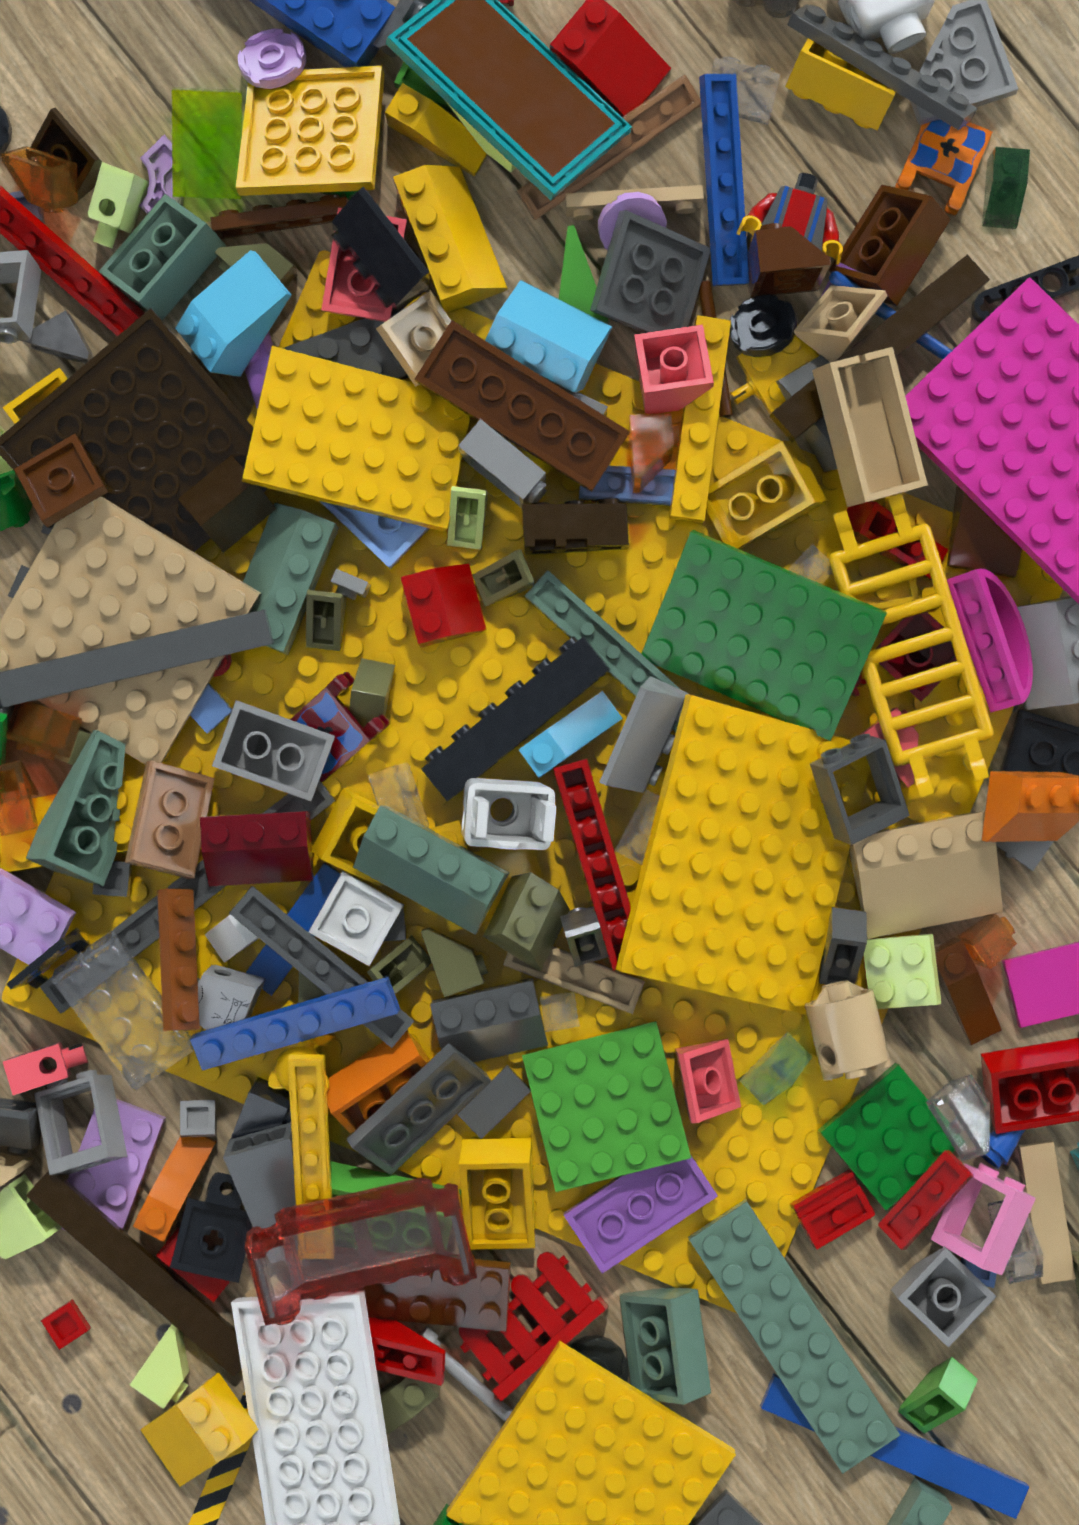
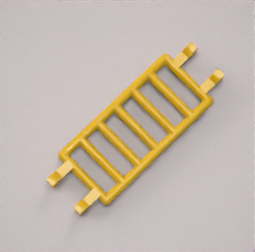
[829,493,994,797]

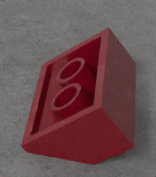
[200,811,314,886]

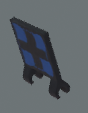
[7,927,91,989]

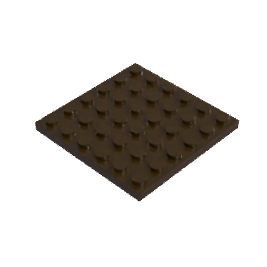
[0,308,269,552]

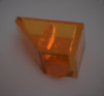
[1,146,78,213]
[628,413,679,493]
[957,914,1017,969]

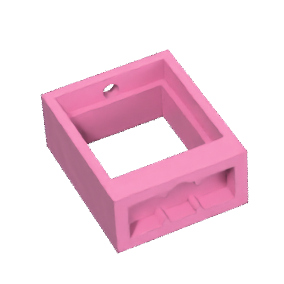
[931,1163,1036,1275]

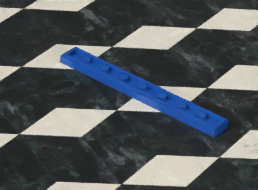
[760,1373,1029,1519]

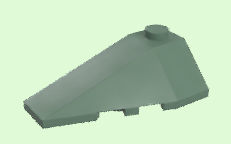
[26,730,126,886]

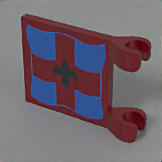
[290,672,390,782]

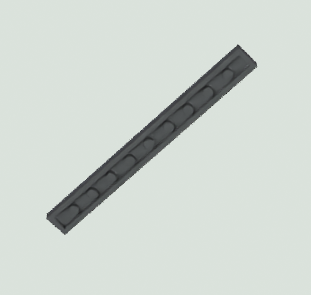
[39,779,336,1014]

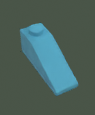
[518,691,623,778]

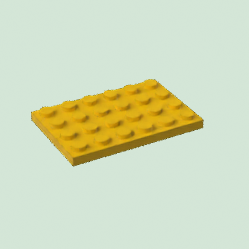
[241,346,470,532]

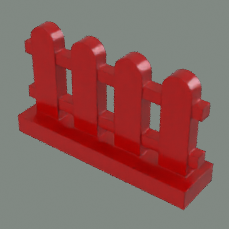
[459,1251,609,1401]

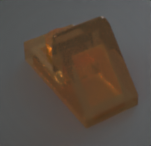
[0,760,39,836]

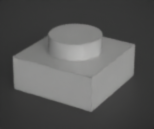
[331,569,371,600]
[180,1100,216,1138]

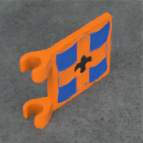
[895,119,993,216]

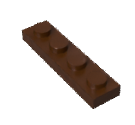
[210,194,348,239]

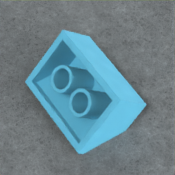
[485,280,612,393]

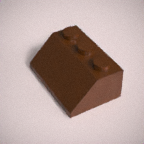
[829,185,951,306]
[747,223,831,298]

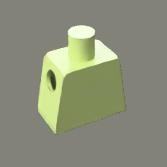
[88,162,149,249]
[0,1174,62,1259]

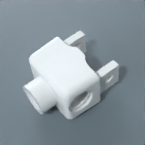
[838,0,935,54]
[461,778,556,850]

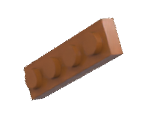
[157,888,200,1031]

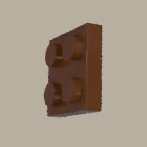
[14,434,108,528]

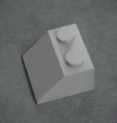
[891,1246,997,1348]

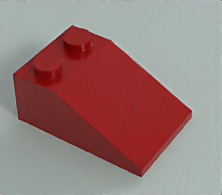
[550,0,671,117]

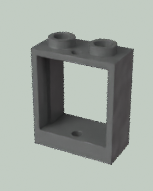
[810,734,910,845]

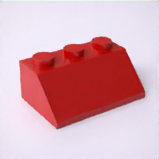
[981,1038,1079,1134]

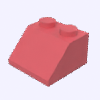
[634,325,714,415]

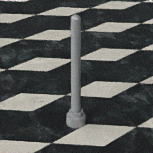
[419,1326,513,1421]

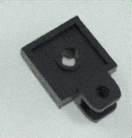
[170,1172,253,1283]

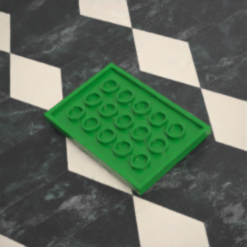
[641,530,887,741]

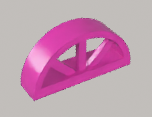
[947,569,1033,713]

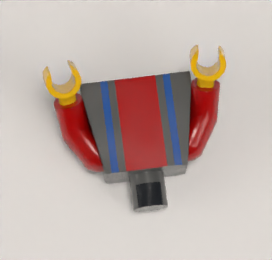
[736,173,843,265]

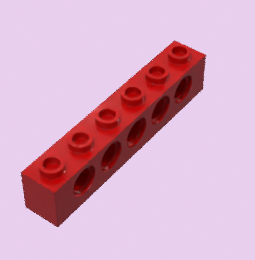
[553,758,631,971]

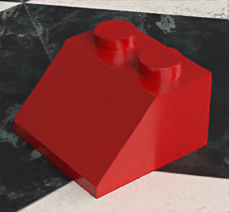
[401,563,487,648]

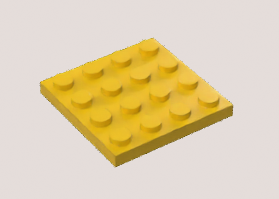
[236,65,385,196]

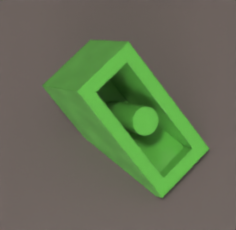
[898,1357,978,1434]

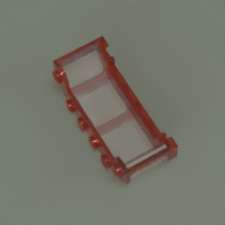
[245,1177,477,1326]

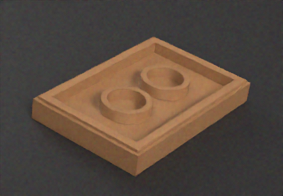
[125,760,215,879]

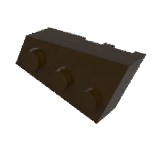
[522,498,629,555]

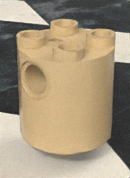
[805,980,892,1080]

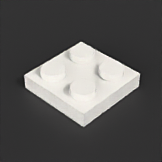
[309,871,404,966]

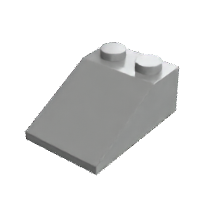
[212,700,335,801]

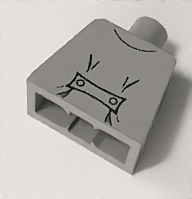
[197,965,266,1030]

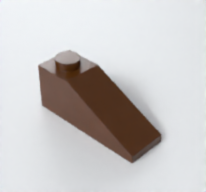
[935,938,1002,1045]

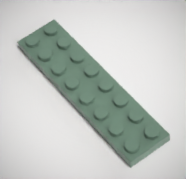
[688,1199,900,1474]

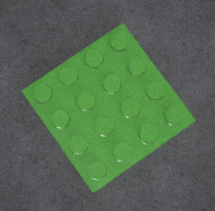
[522,1021,691,1192]

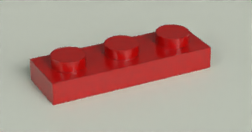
[878,1150,974,1250]

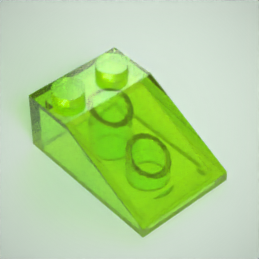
[172,87,242,199]

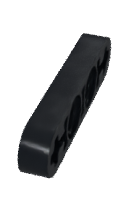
[971,255,1079,323]

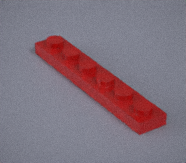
[0,185,145,336]

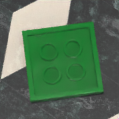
[818,1063,964,1210]

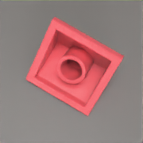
[675,1039,741,1123]

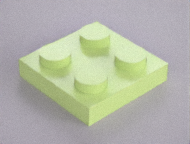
[864,934,941,1009]

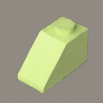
[130,1324,189,1409]

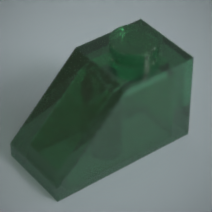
[982,147,1030,229]

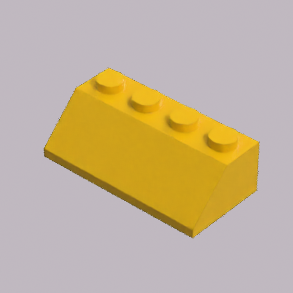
[393,165,508,314]

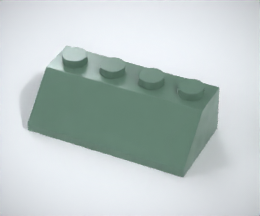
[243,502,339,655]
[353,805,509,935]

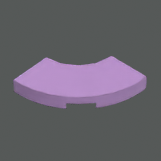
[139,134,186,214]

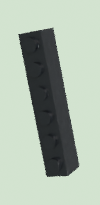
[421,636,611,801]

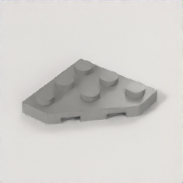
[910,0,1018,125]

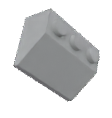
[1017,596,1079,710]
[599,676,689,793]

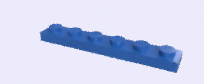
[699,74,749,286]
[190,977,400,1071]

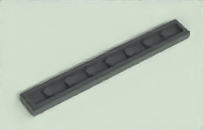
[0,609,274,707]

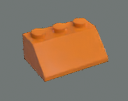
[982,771,1079,842]
[327,1030,430,1134]

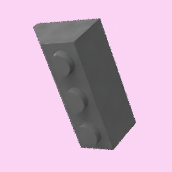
[430,978,548,1062]
[0,1098,41,1154]

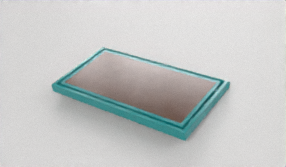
[386,0,633,201]

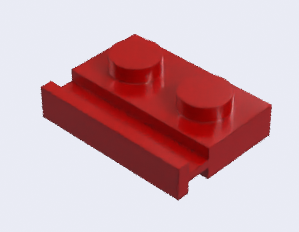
[790,1169,876,1250]

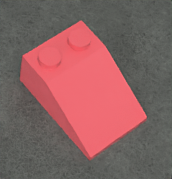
[321,207,407,322]

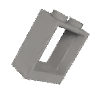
[0,250,42,344]
[458,419,547,508]
[34,1070,128,1175]

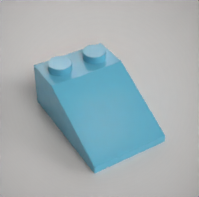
[175,250,292,377]

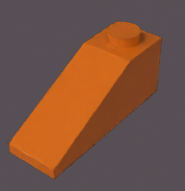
[133,1137,217,1242]

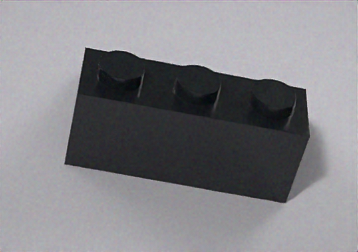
[331,187,430,312]

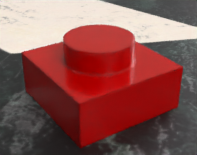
[41,1299,91,1350]

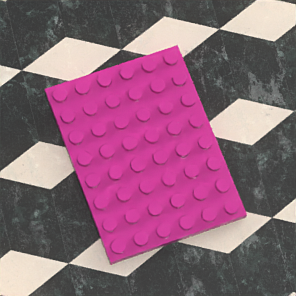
[905,277,1079,604]

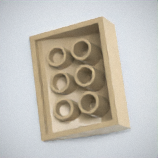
[849,810,1003,939]

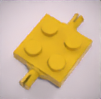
[730,323,820,414]

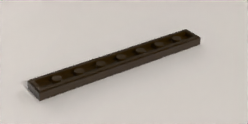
[769,254,990,442]
[26,1170,241,1377]

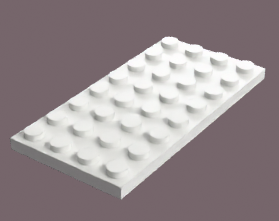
[231,1291,400,1525]

